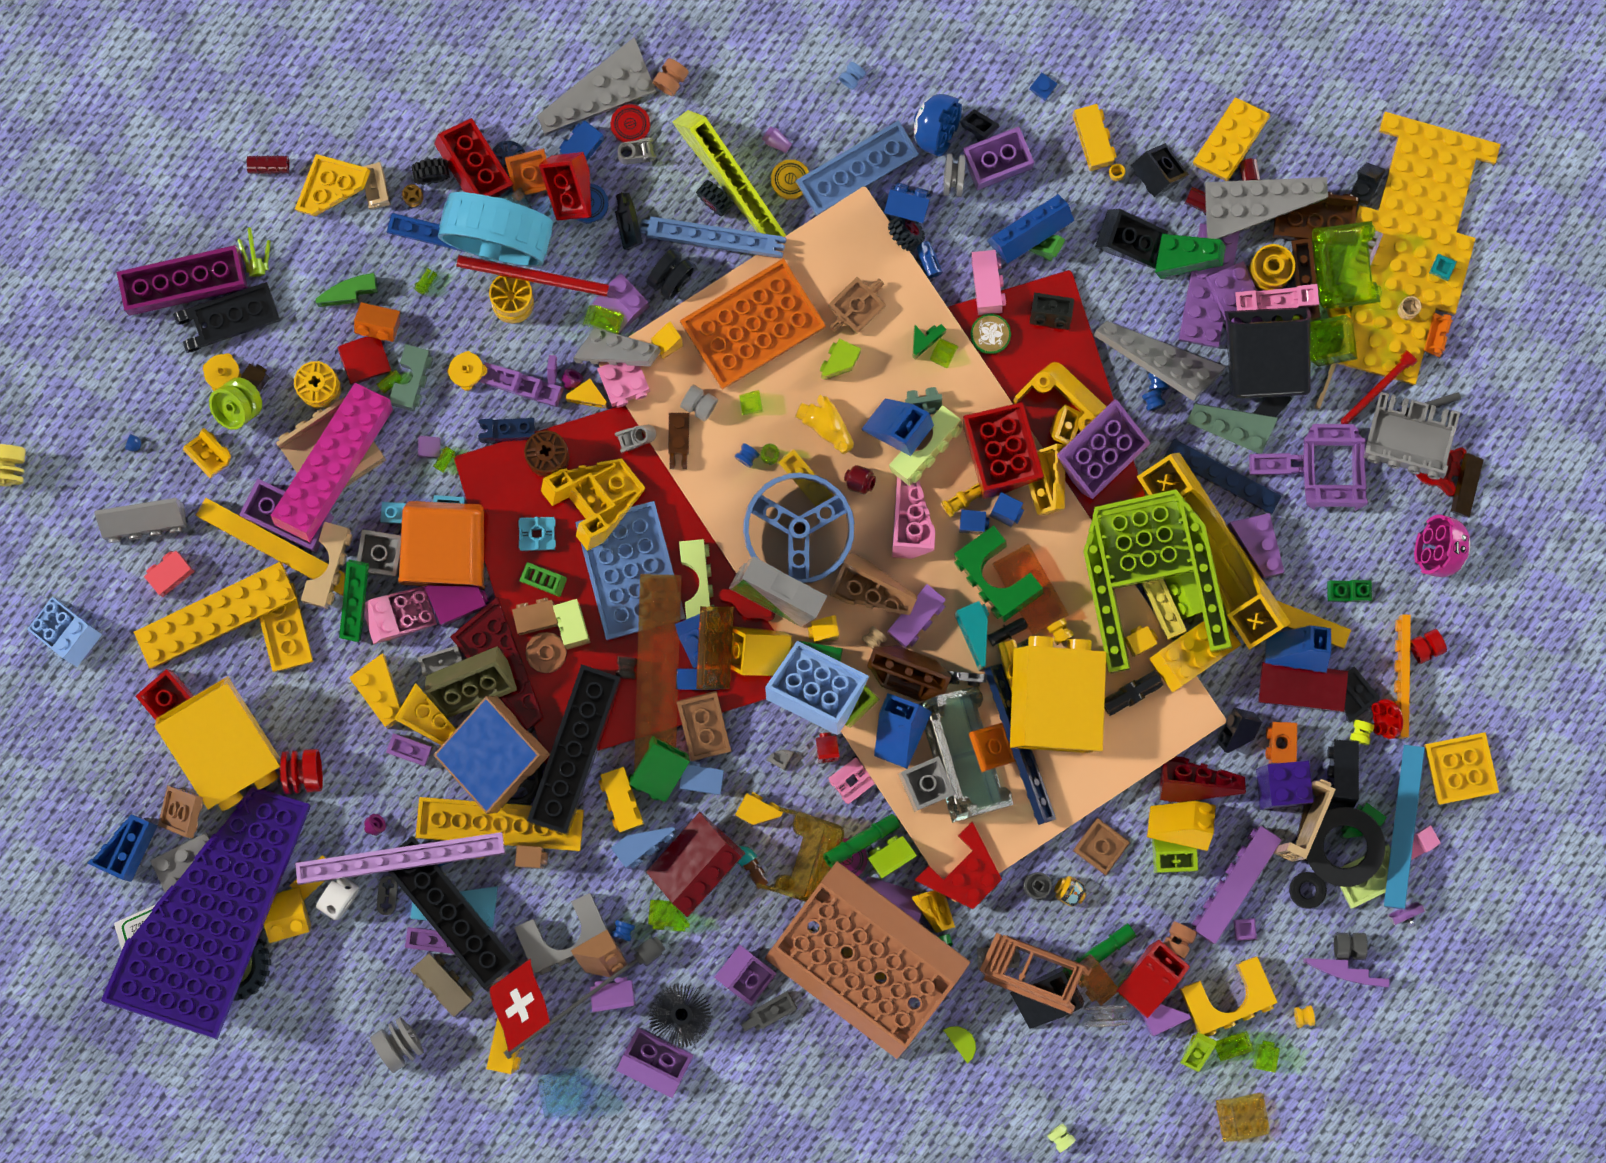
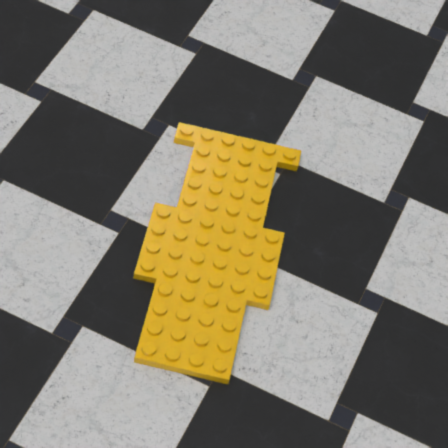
[1337,112,1501,385]

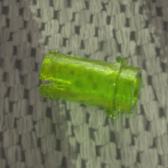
[414,268,437,295]
[376,369,403,394]
[433,446,456,473]

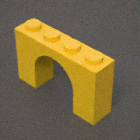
[1179,956,1278,1037]

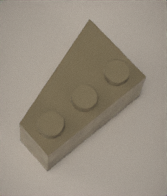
[410,953,474,1017]

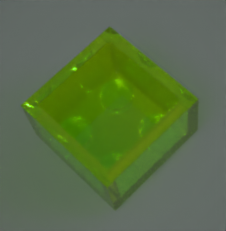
[1311,315,1357,367]

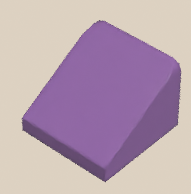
[418,436,440,458]

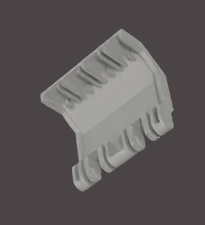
[1363,392,1460,479]

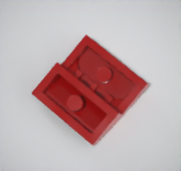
[337,336,391,385]

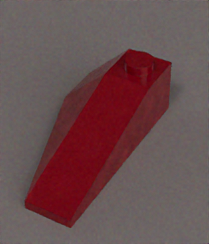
[1159,756,1246,802]

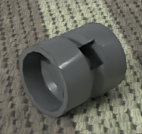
[1023,872,1052,900]
[1334,932,1368,960]

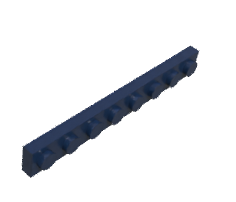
[984,663,1056,825]

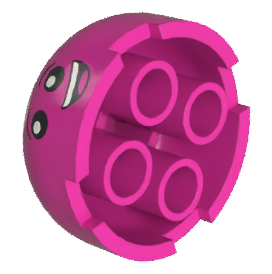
[1414,514,1471,577]

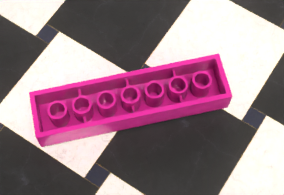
[270,383,393,542]

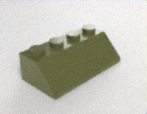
[424,646,517,718]

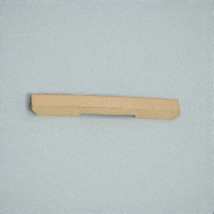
[1315,359,1338,409]

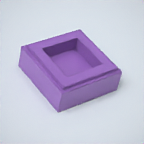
[547,355,558,384]
[1233,918,1257,941]

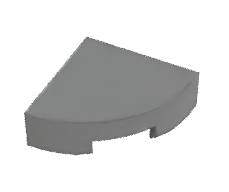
[766,750,794,770]

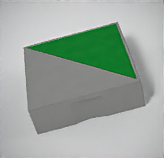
[729,556,827,627]

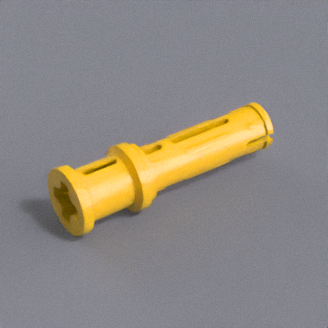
[942,483,982,517]

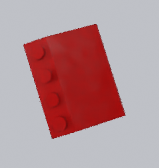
[963,402,1044,499]

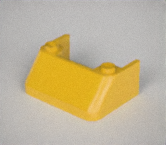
[1013,362,1107,431]

